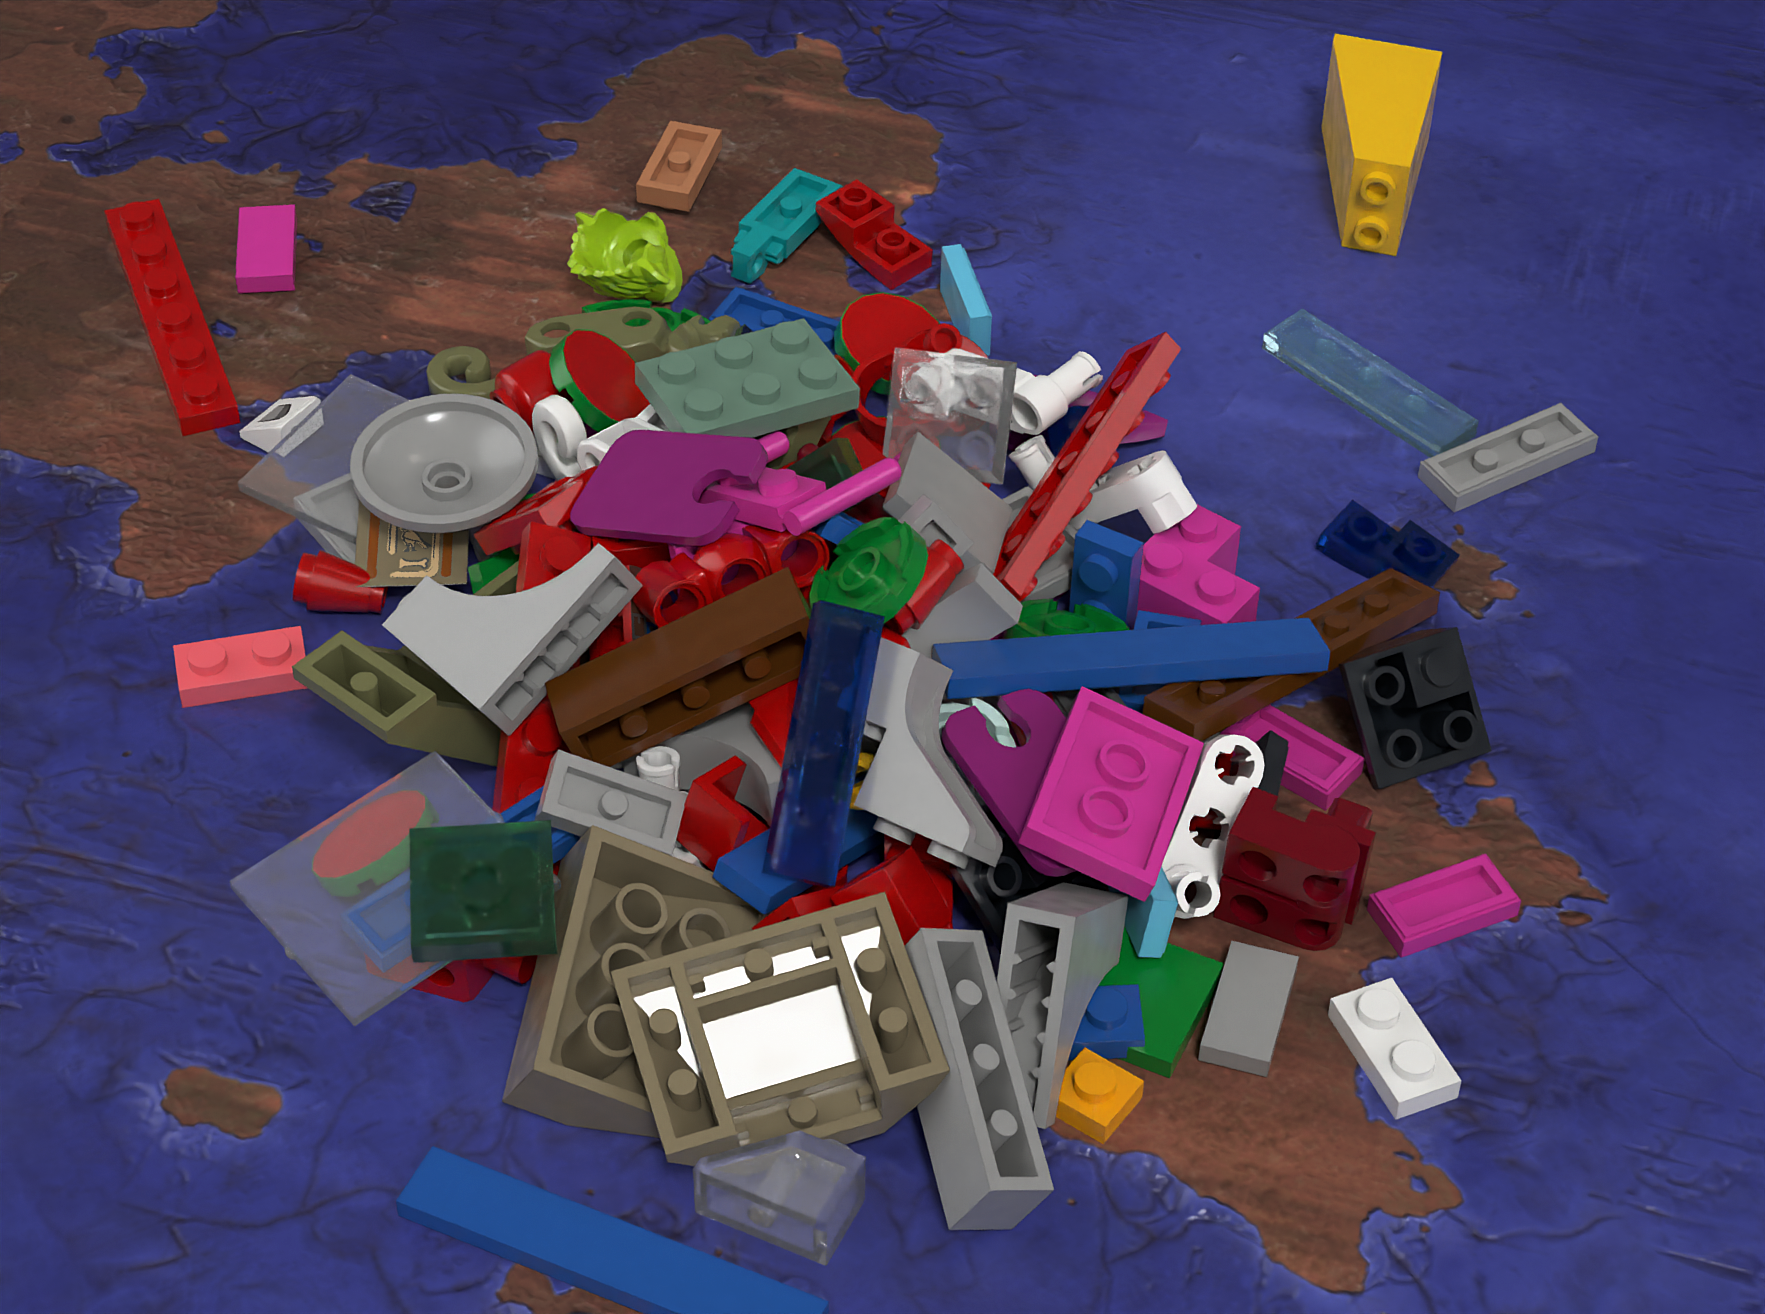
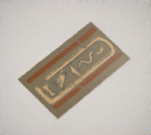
[355,499,469,587]

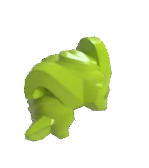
[567,208,683,303]

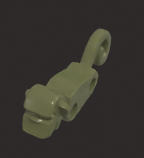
[426,306,741,399]

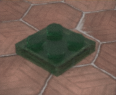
[409,820,557,963]

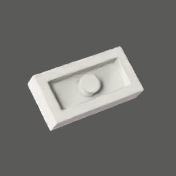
[1328,978,1461,1120]

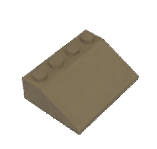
[502,825,778,1138]

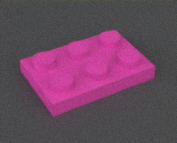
[1018,686,1204,902]

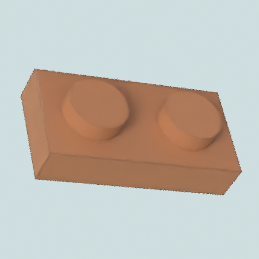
[636,121,722,212]

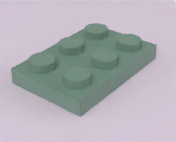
[635,318,860,438]

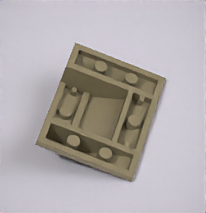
[610,892,950,1175]

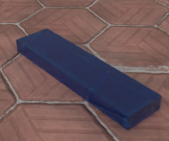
[762,600,885,888]

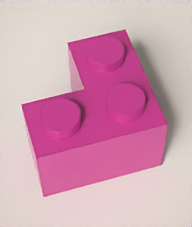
[1137,504,1260,625]

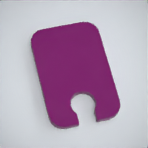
[570,430,768,546]
[942,689,1077,877]

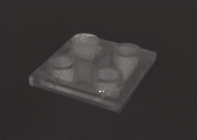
[882,347,1017,485]

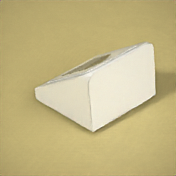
[239,396,325,461]

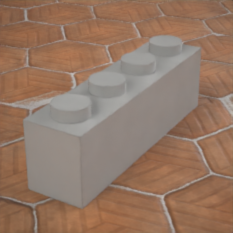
[905,928,1054,1230]

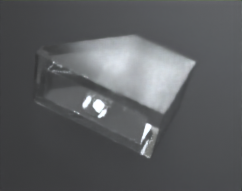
[693,1130,866,1266]

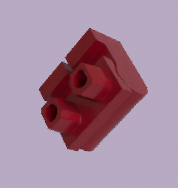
[1213,787,1376,951]

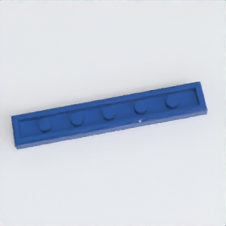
[932,618,1331,700]
[396,1146,829,1314]

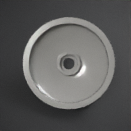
[350,394,538,533]

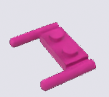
[698,431,902,536]

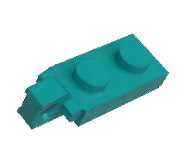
[731,168,843,284]

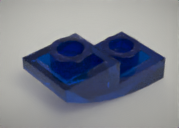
[1314,499,1460,588]

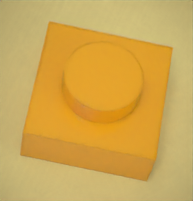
[1056,1047,1144,1144]

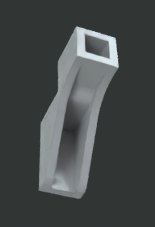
[834,632,1003,869]

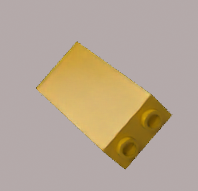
[1321,34,1442,256]

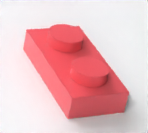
[173,626,307,708]

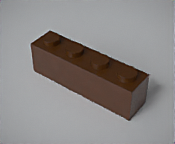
[545,567,832,767]

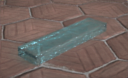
[1262,308,1479,458]

